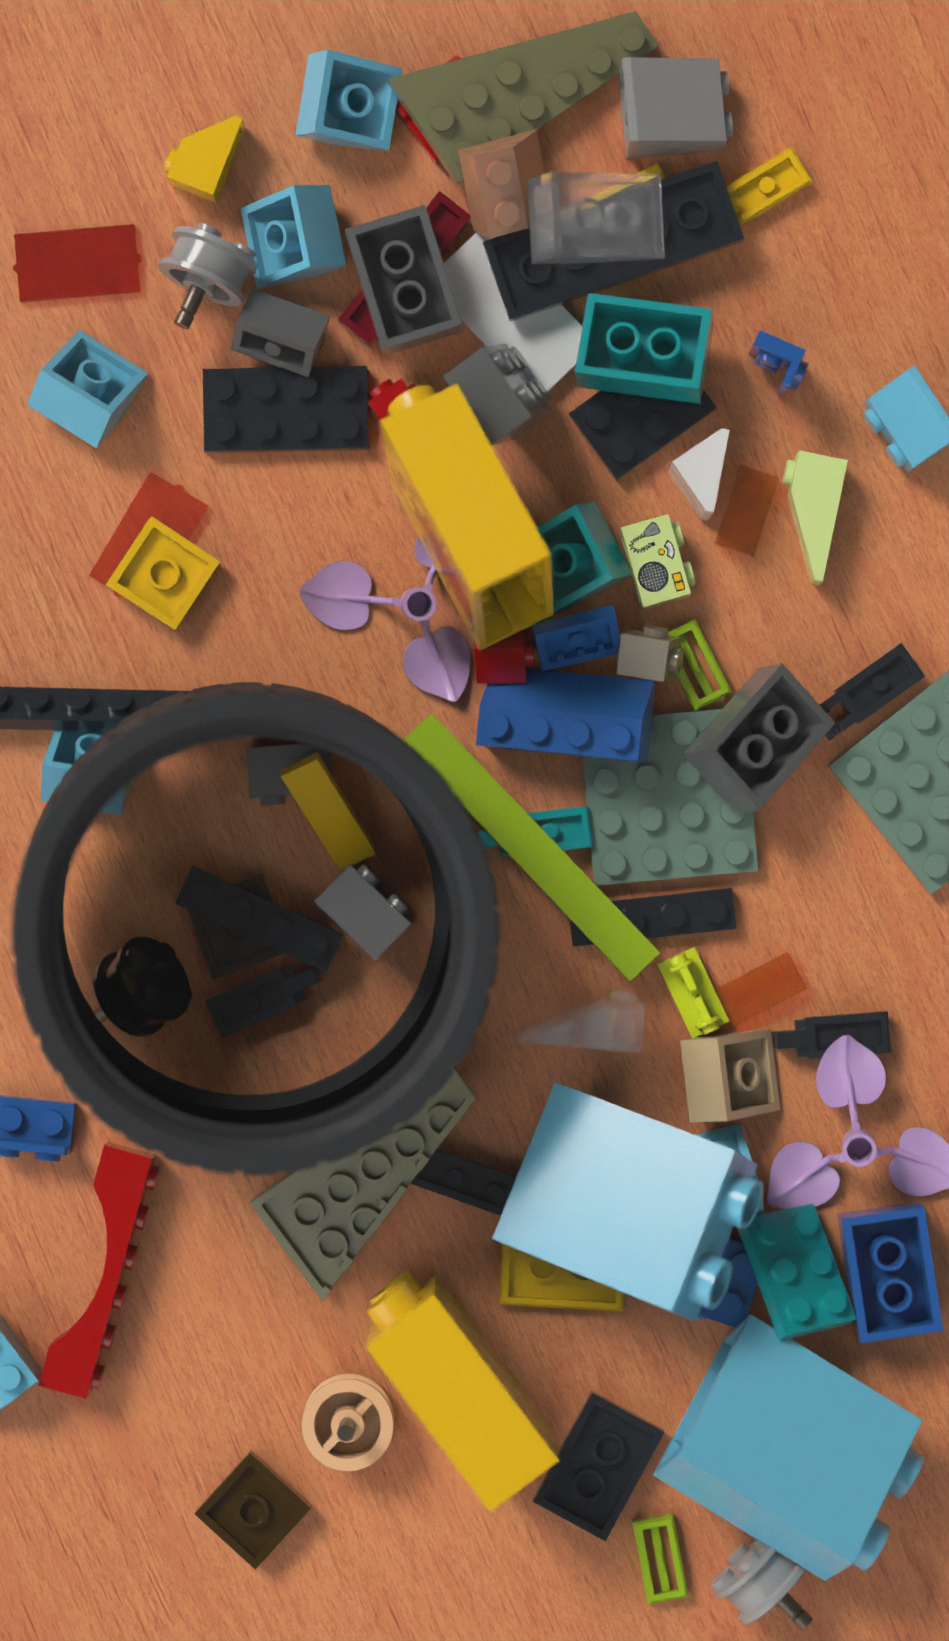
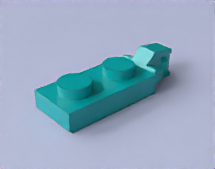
[477,806,593,856]

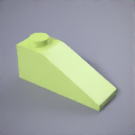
[782,450,848,585]

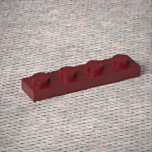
[338,191,471,347]

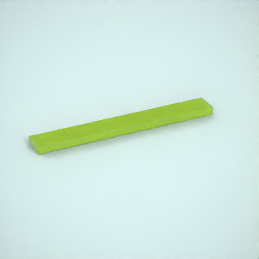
[403,713,660,981]

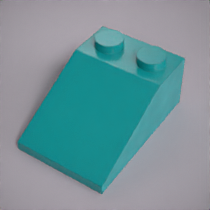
[526,501,633,629]

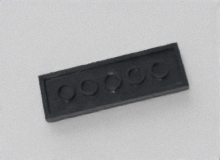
[483,161,744,322]

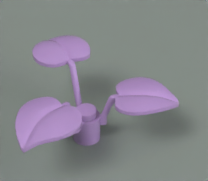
[300,537,470,702]
[767,1035,949,1209]

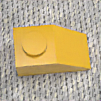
[164,115,246,203]

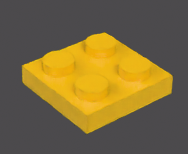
[106,516,220,631]

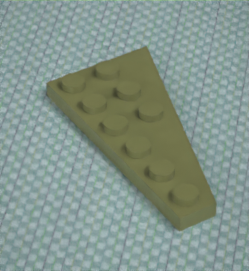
[387,11,659,185]
[250,1066,476,1301]

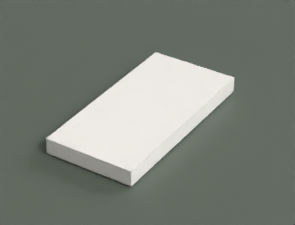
[443,232,582,392]

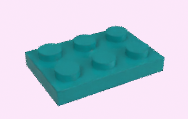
[738,1203,857,1341]

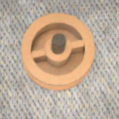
[302,1373,394,1471]

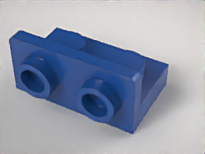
[748,330,809,396]
[532,605,621,671]
[0,1095,77,1161]
[697,1237,758,1328]

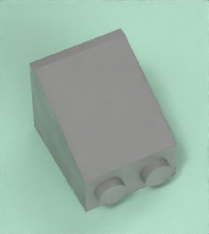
[619,57,733,159]

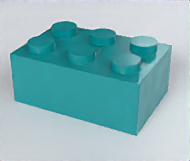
[575,293,714,404]

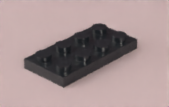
[203,366,369,453]

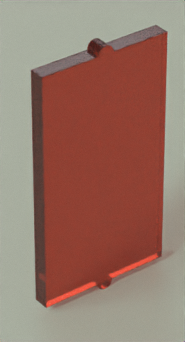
[13,224,142,303]
[89,472,209,597]

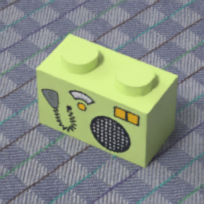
[619,514,696,610]

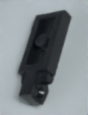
[206,965,322,1038]
[773,1011,891,1059]

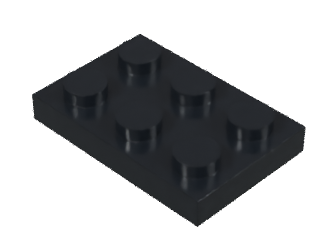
[568,389,717,481]
[533,1390,665,1542]

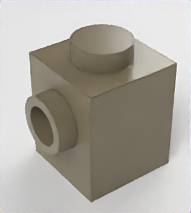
[616,626,684,682]

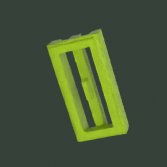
[668,619,732,711]
[632,1513,688,1604]

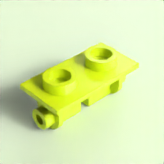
[657,947,729,1038]

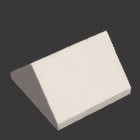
[668,428,729,521]

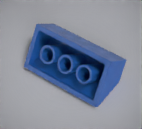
[476,669,656,764]

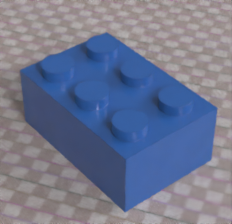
[837,1202,943,1343]

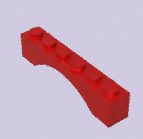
[38,1142,160,1399]

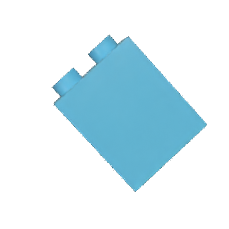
[492,1082,763,1322]
[653,1314,924,1581]

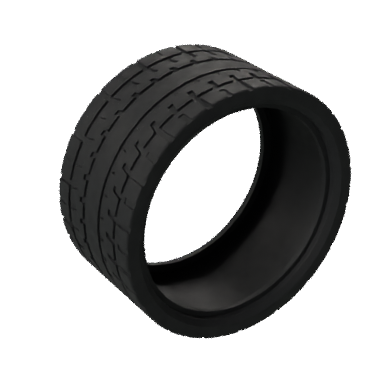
[11,682,499,1175]

